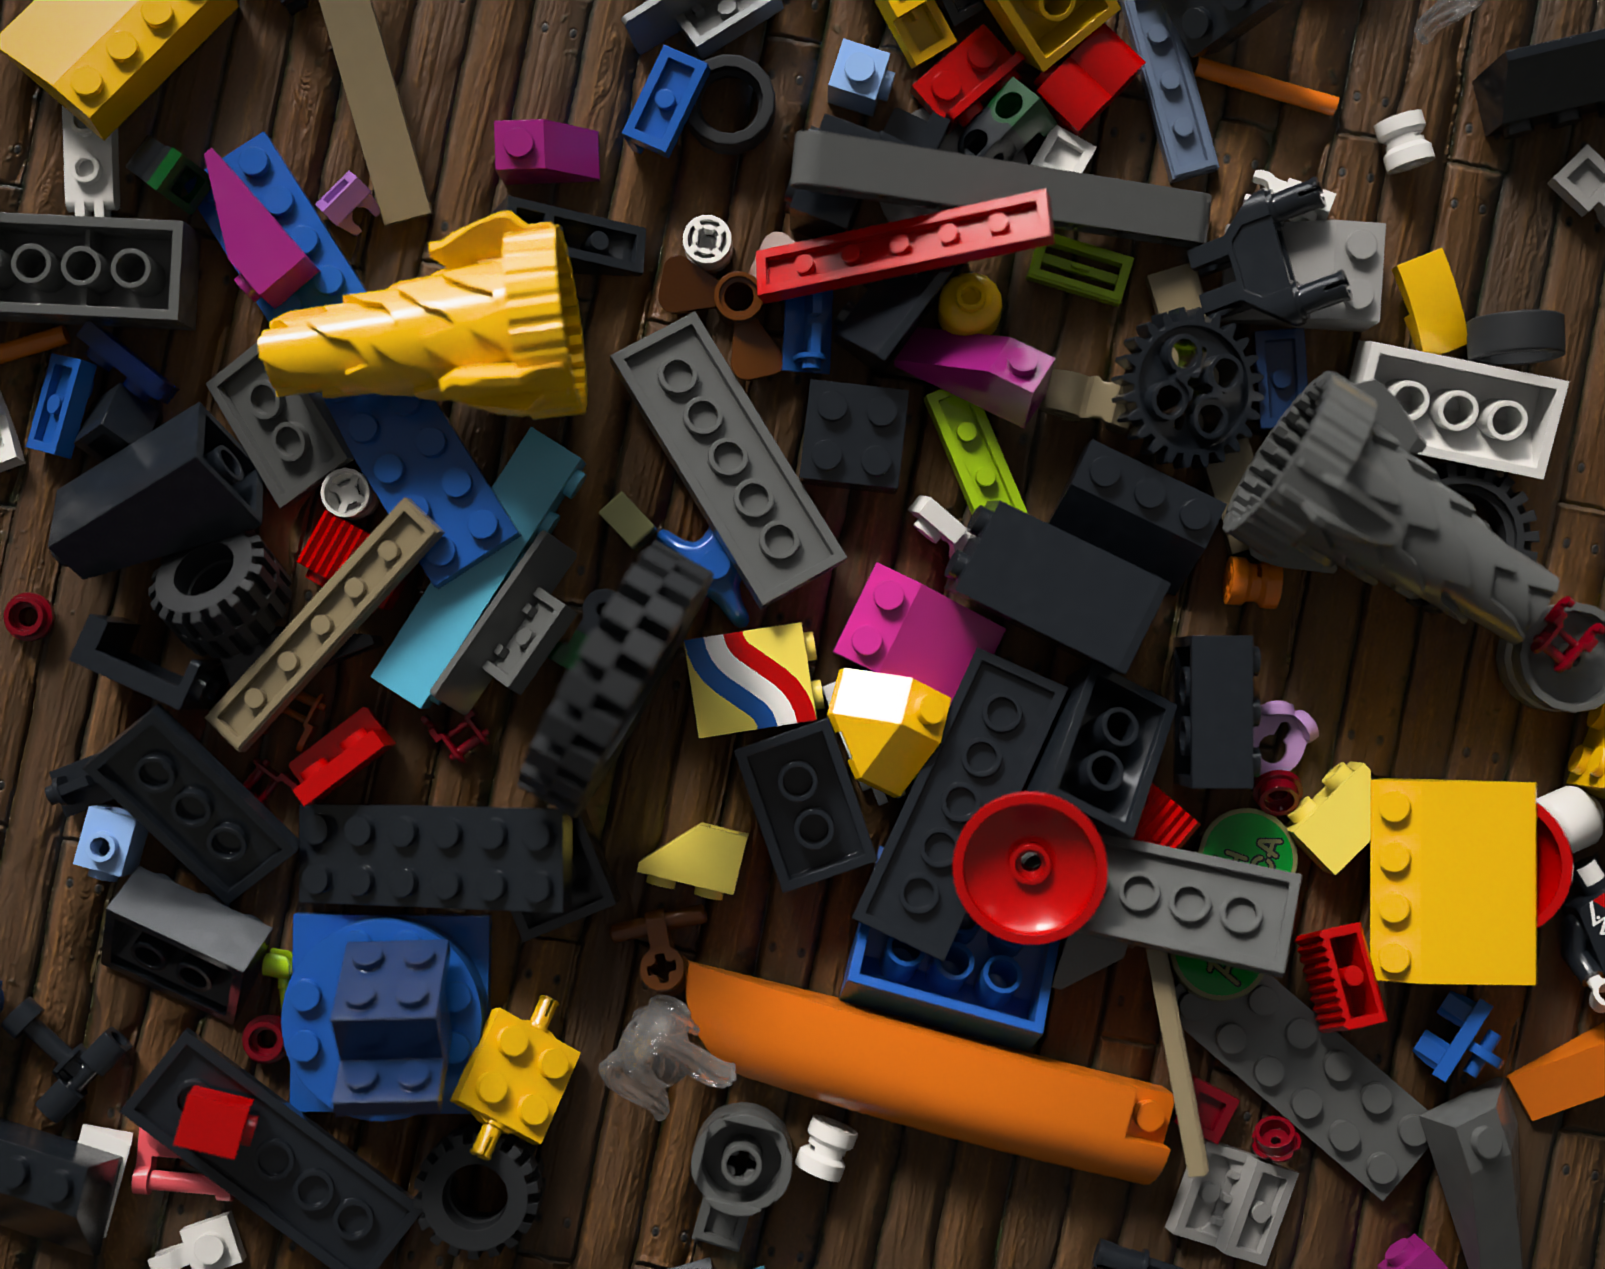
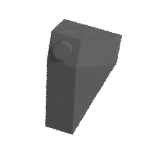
[1419,1077,1523,1269]

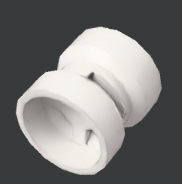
[1374,109,1436,174]
[683,215,733,273]
[320,468,380,521]
[795,1114,858,1182]

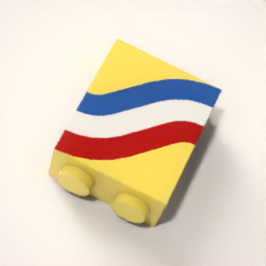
[684,622,825,738]

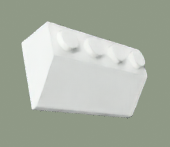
[1349,340,1569,479]

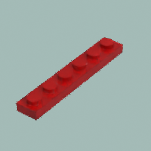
[756,189,1055,304]

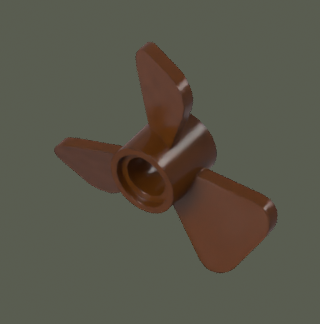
[658,231,796,381]

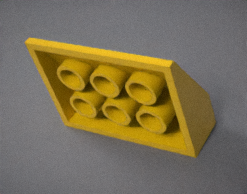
[0,0,239,141]
[1370,778,1537,985]

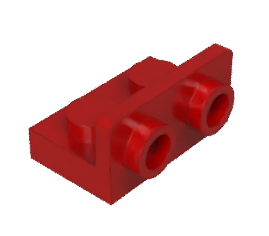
[910,23,1026,134]
[289,707,396,806]

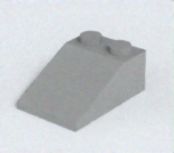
[1220,220,1386,332]

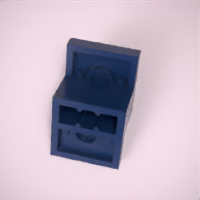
[330,939,453,1116]

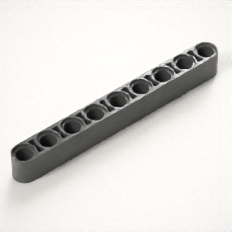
[790,131,1212,248]

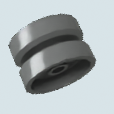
[1495,602,1605,713]

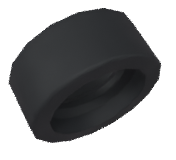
[687,54,776,155]
[1466,310,1566,366]

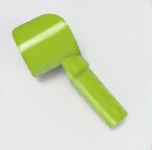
[262,948,292,1010]

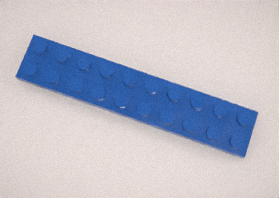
[184,131,522,589]

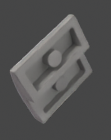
[1165,1138,1299,1266]

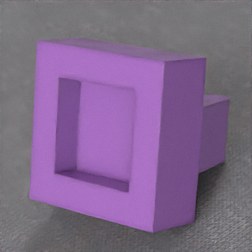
[315,171,380,235]

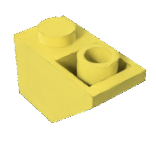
[1285,761,1371,875]
[637,822,749,900]

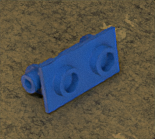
[782,290,833,375]

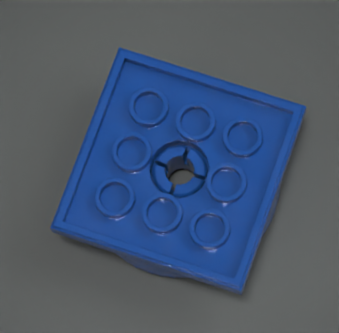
[281,912,492,1121]

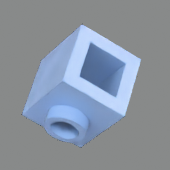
[827,38,896,117]
[73,803,148,882]

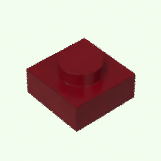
[1171,1074,1240,1145]

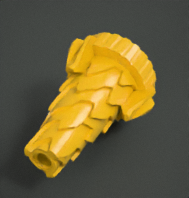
[258,210,588,420]

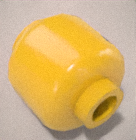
[938,272,1002,336]

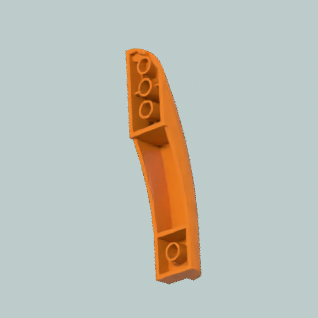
[685,961,1175,1185]

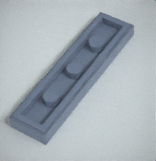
[1119,0,1219,184]

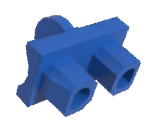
[1412,991,1504,1082]

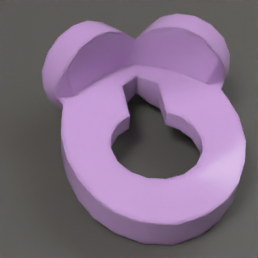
[1253,701,1319,775]

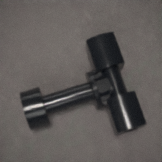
[0,996,133,1124]

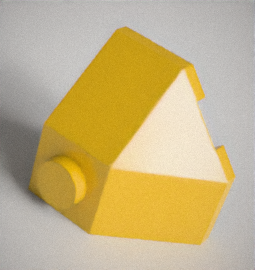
[827,668,951,798]

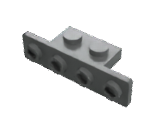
[621,0,784,60]
[430,530,578,715]

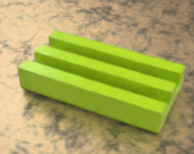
[1026,234,1134,307]

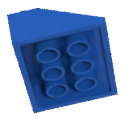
[839,845,1060,1052]

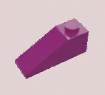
[204,148,320,309]
[894,327,1055,429]

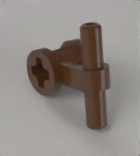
[609,904,708,997]

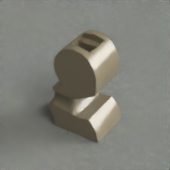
[1039,369,1130,435]

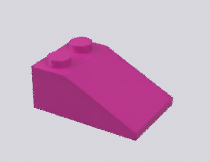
[832,562,1006,707]

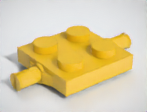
[450,995,581,1161]

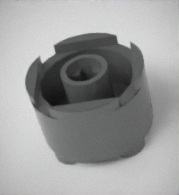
[691,1102,792,1216]

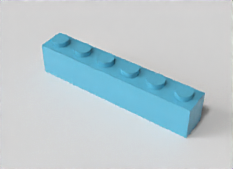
[370,427,587,709]

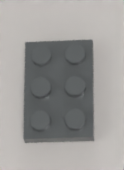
[206,342,354,509]

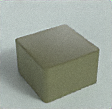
[599,491,659,552]

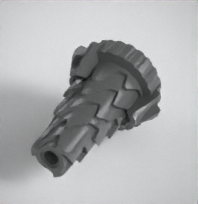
[1223,371,1559,645]

